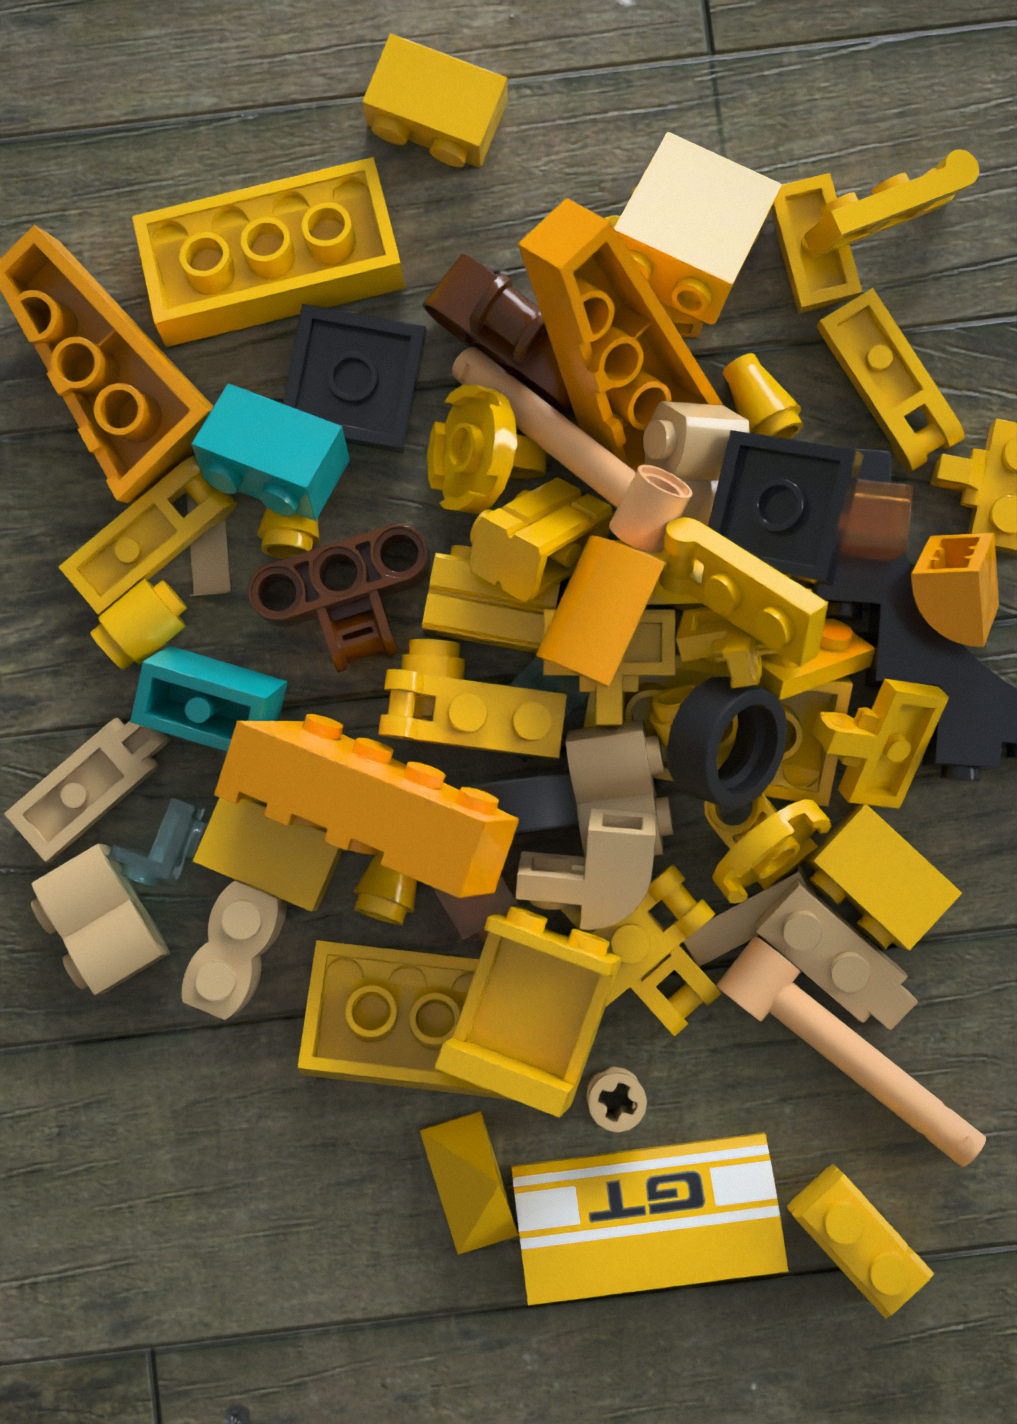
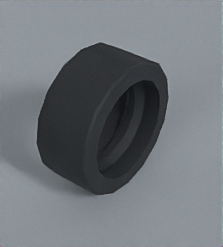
[667,677,787,809]
[458,775,579,836]

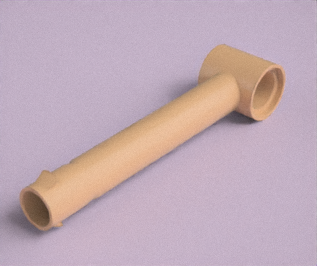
[452,347,692,553]
[715,936,986,1167]

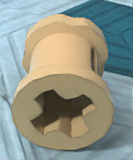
[586,1066,647,1132]

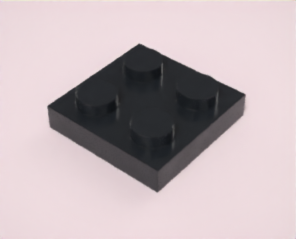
[283,304,427,453]
[708,430,863,586]

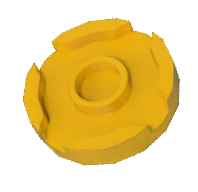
[427,384,547,514]
[704,793,831,903]

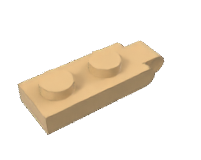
[4,717,170,862]
[754,878,918,1030]

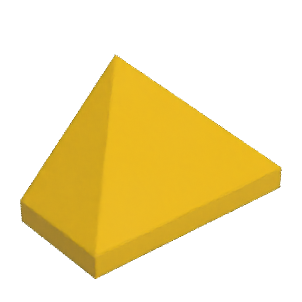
[420,1110,519,1255]

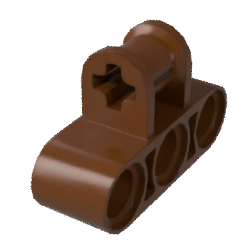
[422,254,572,414]
[247,524,430,673]

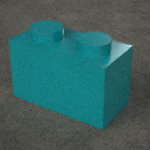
[191,383,350,521]
[130,646,288,752]

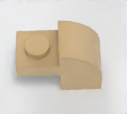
[516,808,656,930]

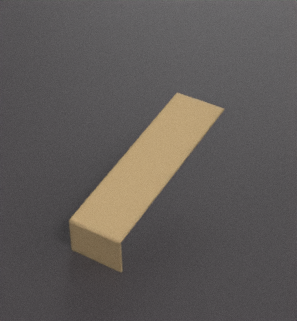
[186,493,231,596]
[683,865,817,967]

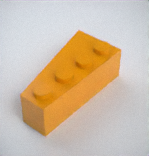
[518,198,723,472]
[0,225,214,505]
[214,714,519,898]

